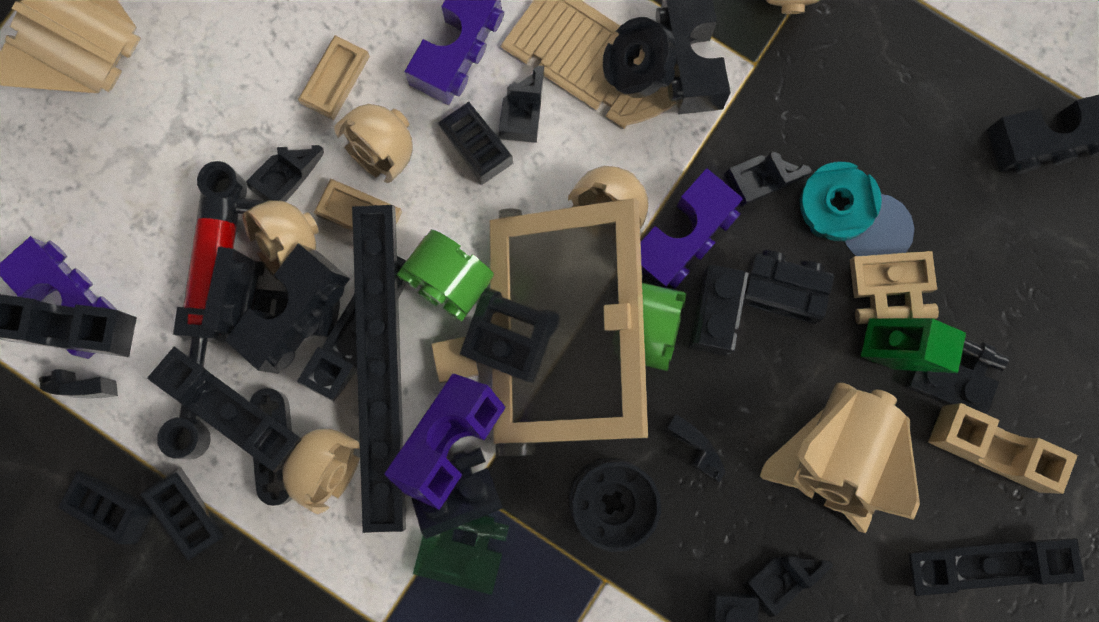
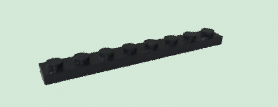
[352,205,406,533]

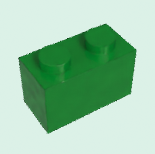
[861,318,966,373]

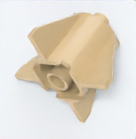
[0,0,141,93]
[760,383,920,533]

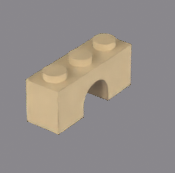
[928,403,1078,494]

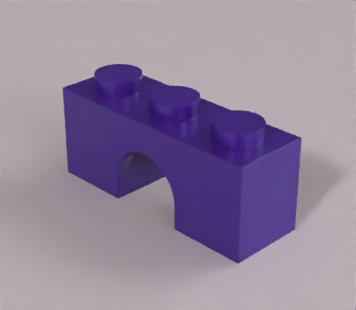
[404,0,504,105]
[640,168,743,289]
[0,236,117,359]
[384,373,506,510]

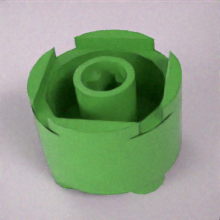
[396,229,494,322]
[613,283,686,371]

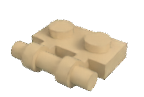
[850,251,939,324]

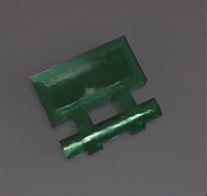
[413,515,509,595]

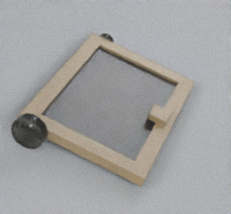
[490,198,648,456]

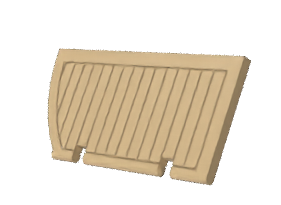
[501,0,676,129]

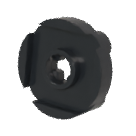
[603,17,677,98]

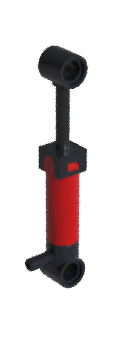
[157,161,267,459]

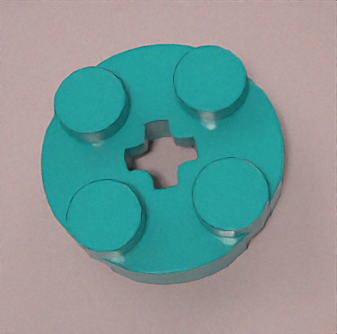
[800,162,882,241]

